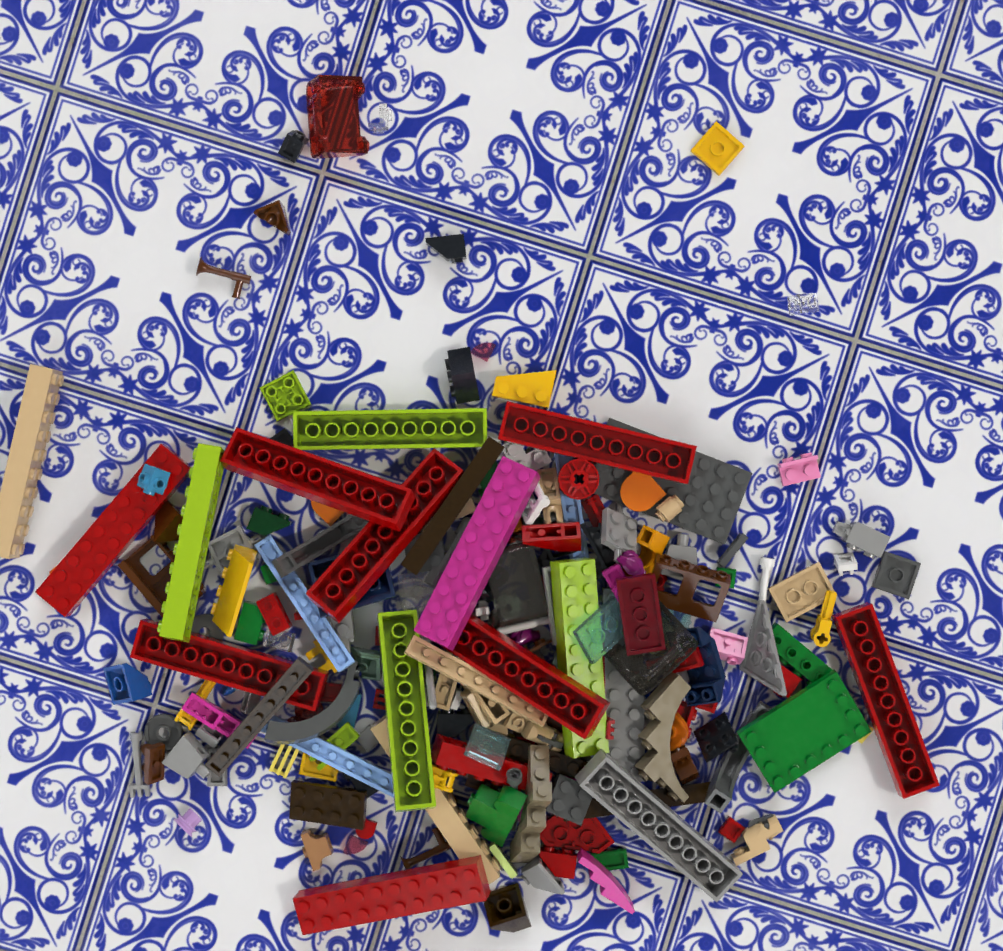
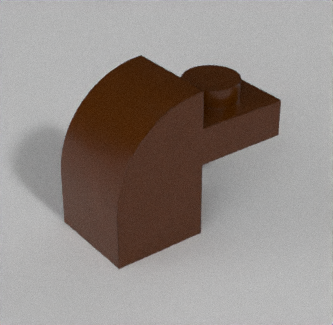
[671,745,700,785]

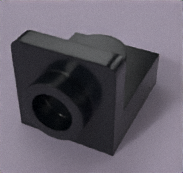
[278,130,309,163]

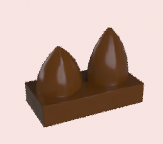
[140,742,165,785]

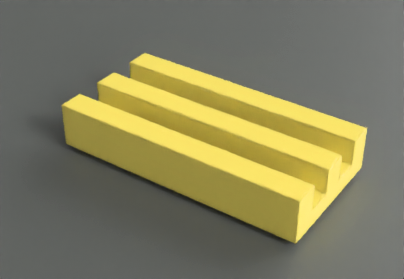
[269,744,299,779]

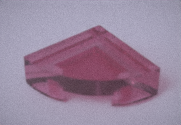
[471,343,496,362]
[343,834,368,855]

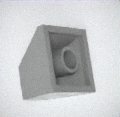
[521,854,565,895]

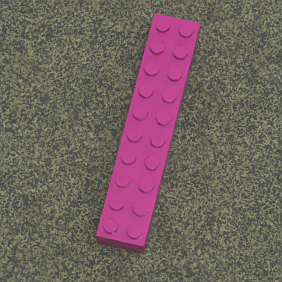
[413,456,541,651]

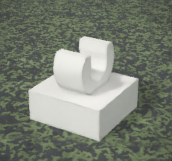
[834,553,858,576]
[450,687,466,710]

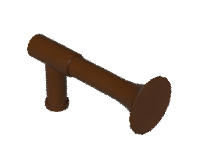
[196,256,251,299]
[400,827,451,869]

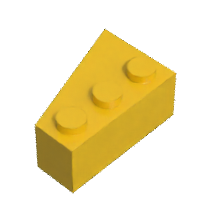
[492,370,557,409]

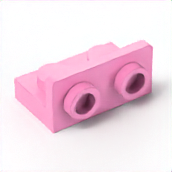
[777,452,821,486]
[709,628,748,665]

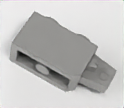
[832,521,890,559]
[332,609,356,653]

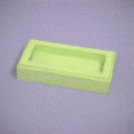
[489,842,518,879]

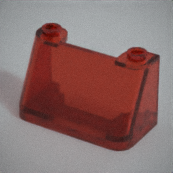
[306,75,369,159]

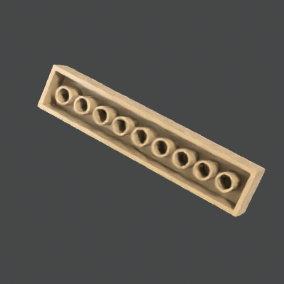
[0,364,64,559]
[370,715,501,884]

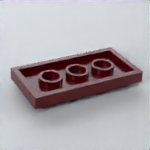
[615,572,666,656]

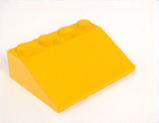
[210,544,257,637]

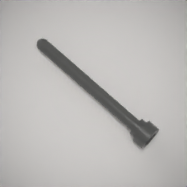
[506,768,522,831]

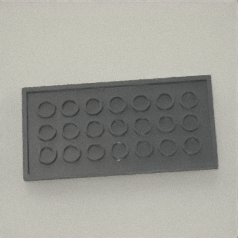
[592,418,753,544]

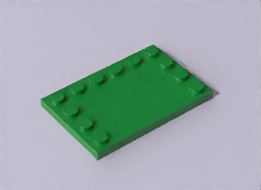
[736,669,872,793]

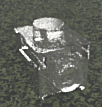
[368,103,392,134]
[787,293,820,316]
[263,628,296,653]

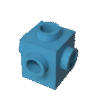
[137,464,171,496]

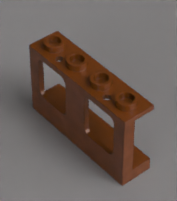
[118,535,206,618]
[651,553,731,622]

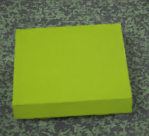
[260,370,311,422]

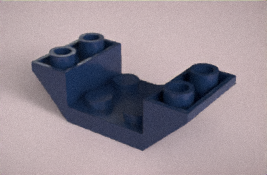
[666,627,726,706]

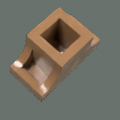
[300,829,334,871]

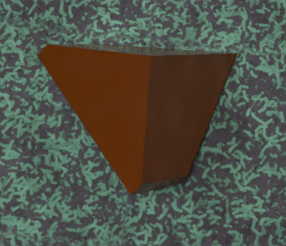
[254,200,291,236]
[154,501,183,543]

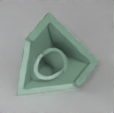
[351,646,382,681]

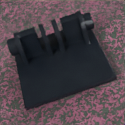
[694,712,739,763]

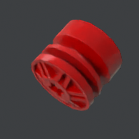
[557,459,599,500]

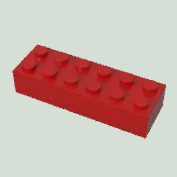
[431,734,553,792]

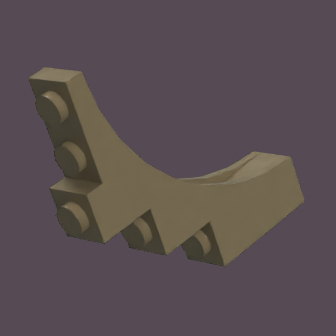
[634,672,691,803]
[510,745,552,863]

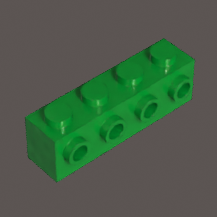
[772,622,832,685]

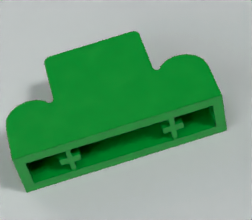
[466,784,528,847]

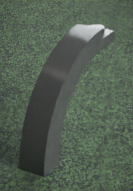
[272,514,369,578]
[264,661,361,744]
[704,701,772,813]

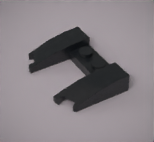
[533,523,622,579]

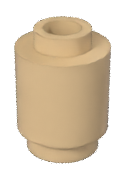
[655,494,684,522]

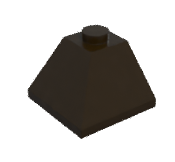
[483,883,532,933]

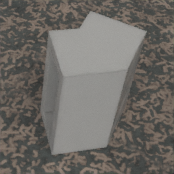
[240,691,262,714]
[195,724,224,748]

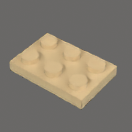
[768,562,835,623]

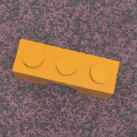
[622,525,670,577]

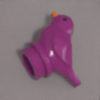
[617,550,646,576]
[508,622,541,646]

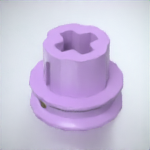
[173,808,202,837]

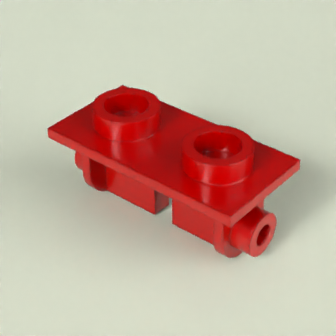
[581,495,605,527]

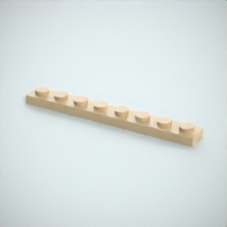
[404,635,548,727]

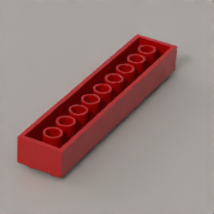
[498,401,697,484]
[220,427,416,532]
[35,444,191,617]
[306,448,464,623]
[832,602,940,799]
[440,614,610,739]
[130,618,329,712]
[293,855,491,935]

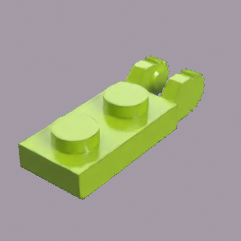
[309,722,361,771]

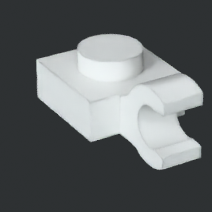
[474,600,490,620]

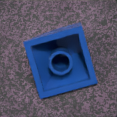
[103,663,152,705]

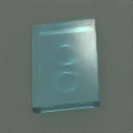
[573,597,624,664]

